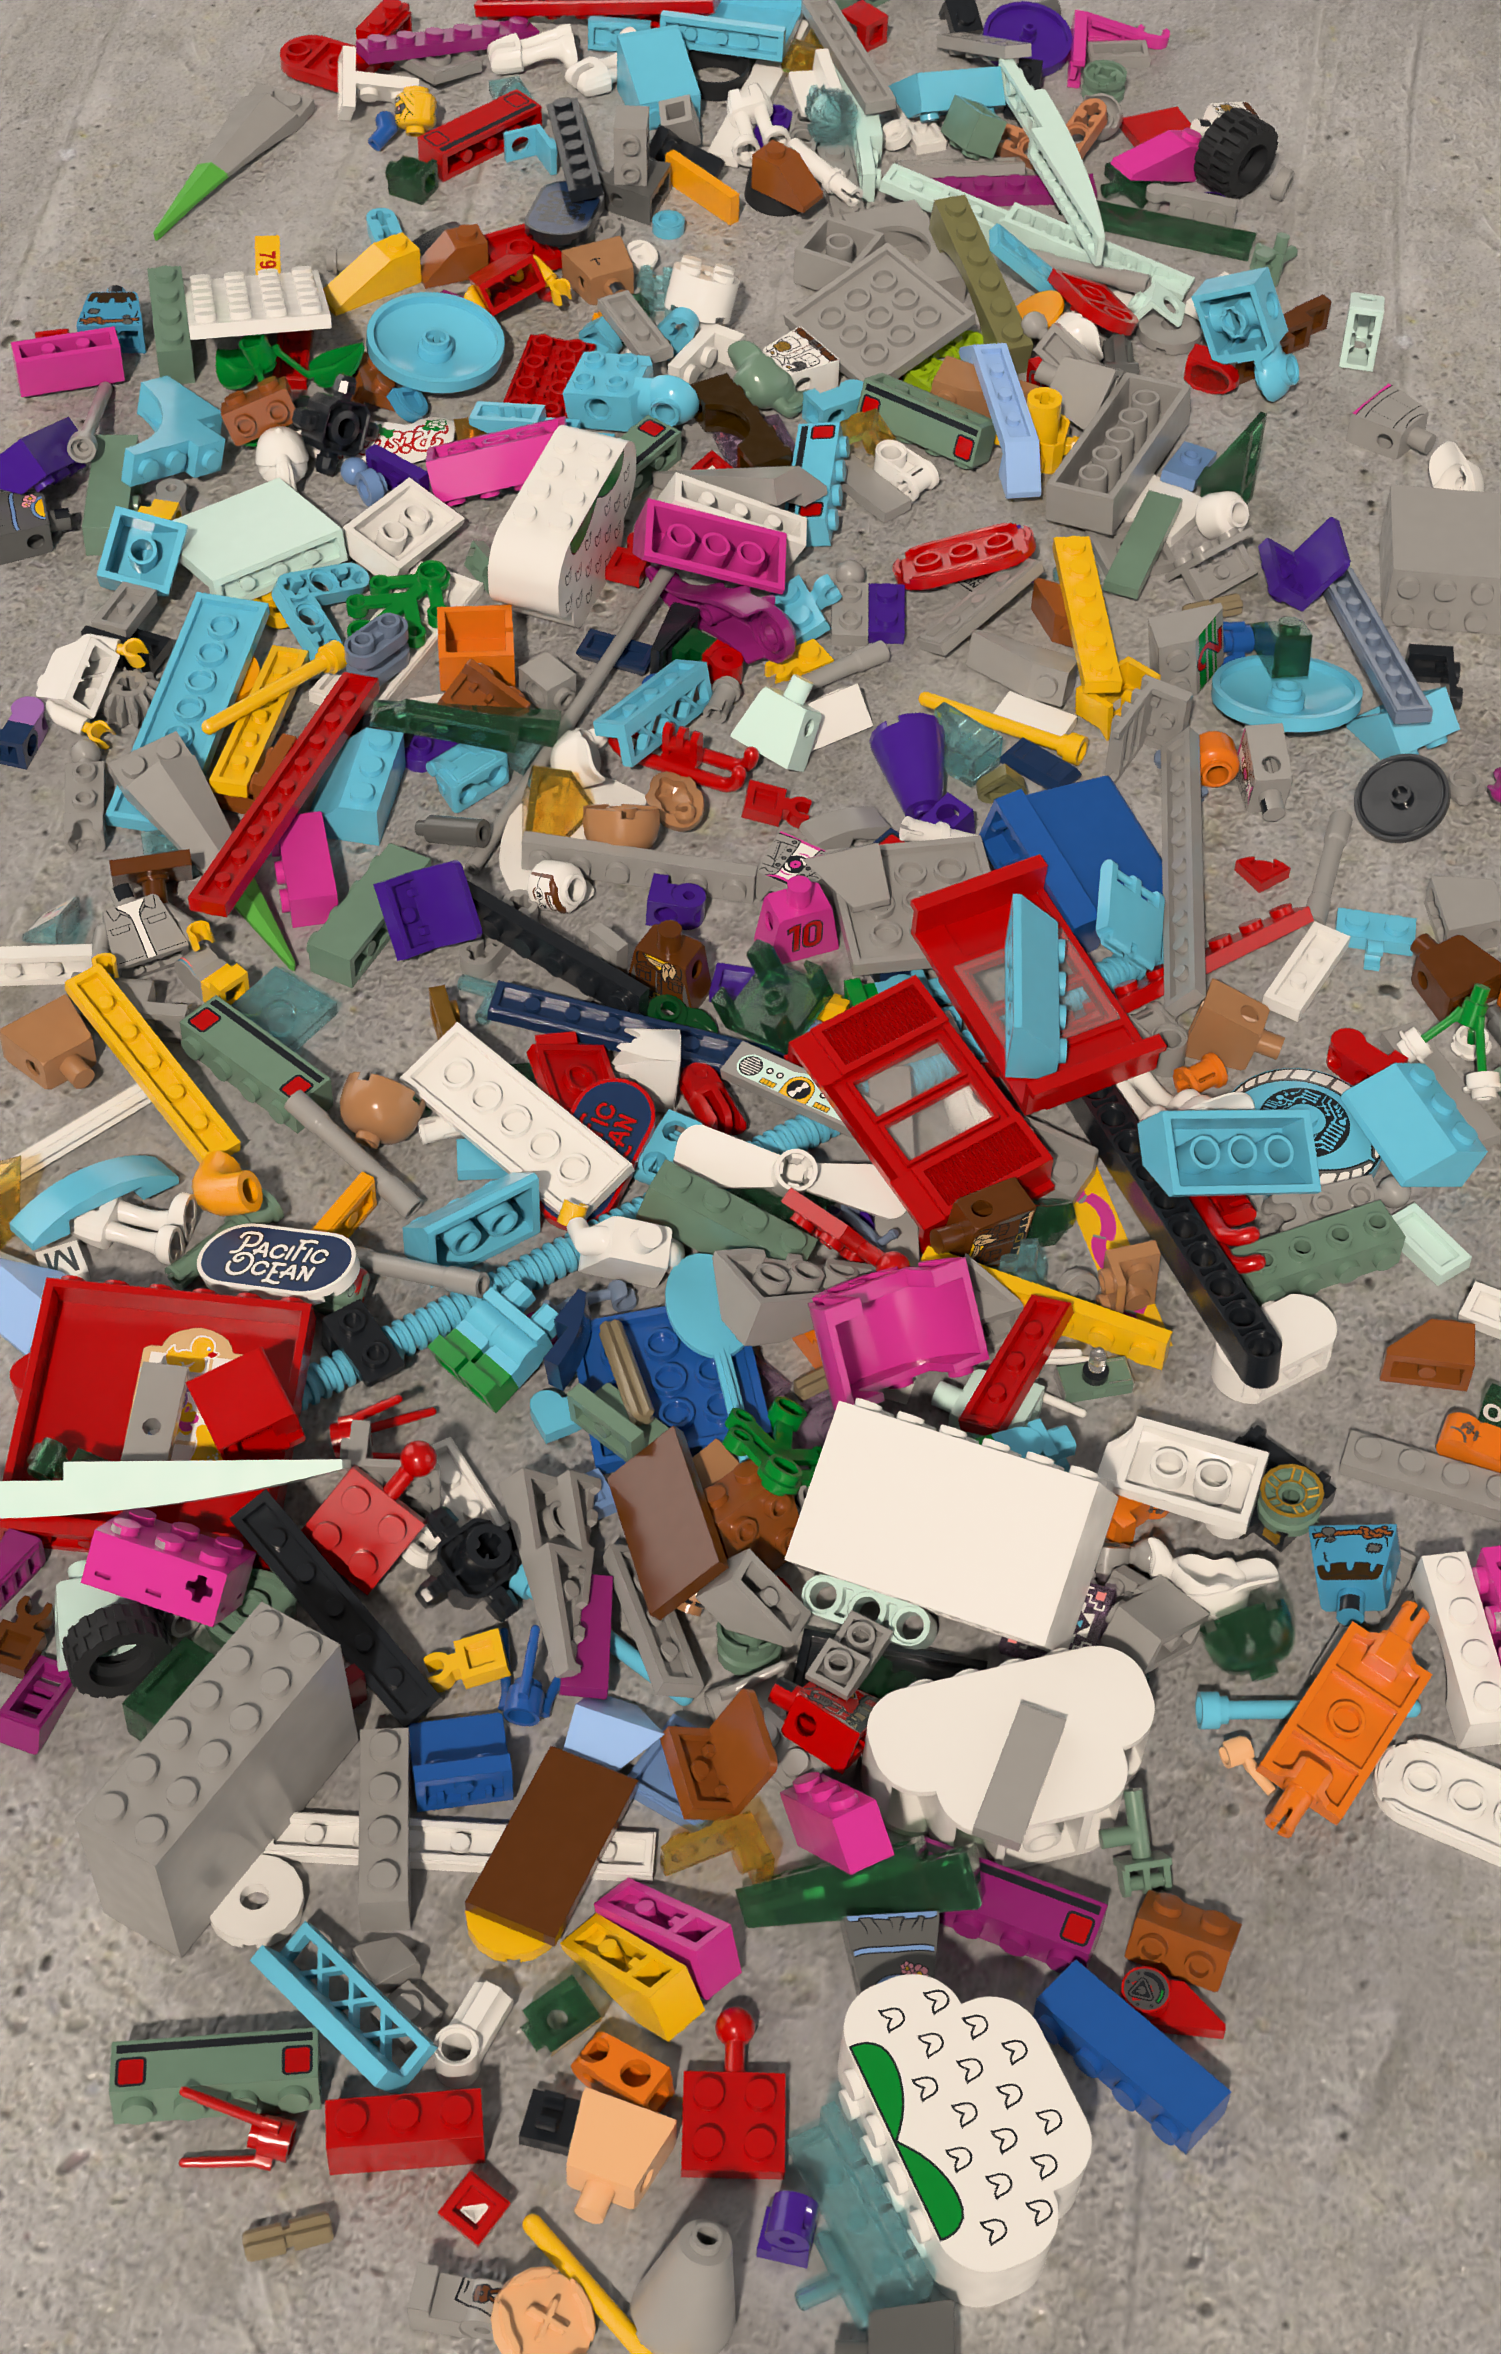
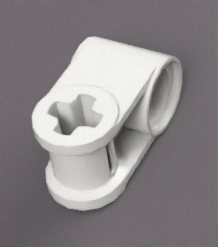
[873,439,939,502]

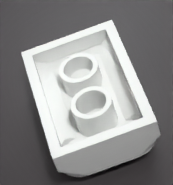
[342,477,465,576]
[1097,1416,1269,1540]

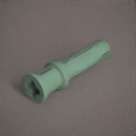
[165,1188,284,1290]

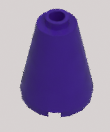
[869,713,946,820]

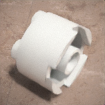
[664,255,740,324]

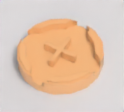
[491,2266,596,2354]

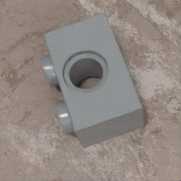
[613,105,649,186]

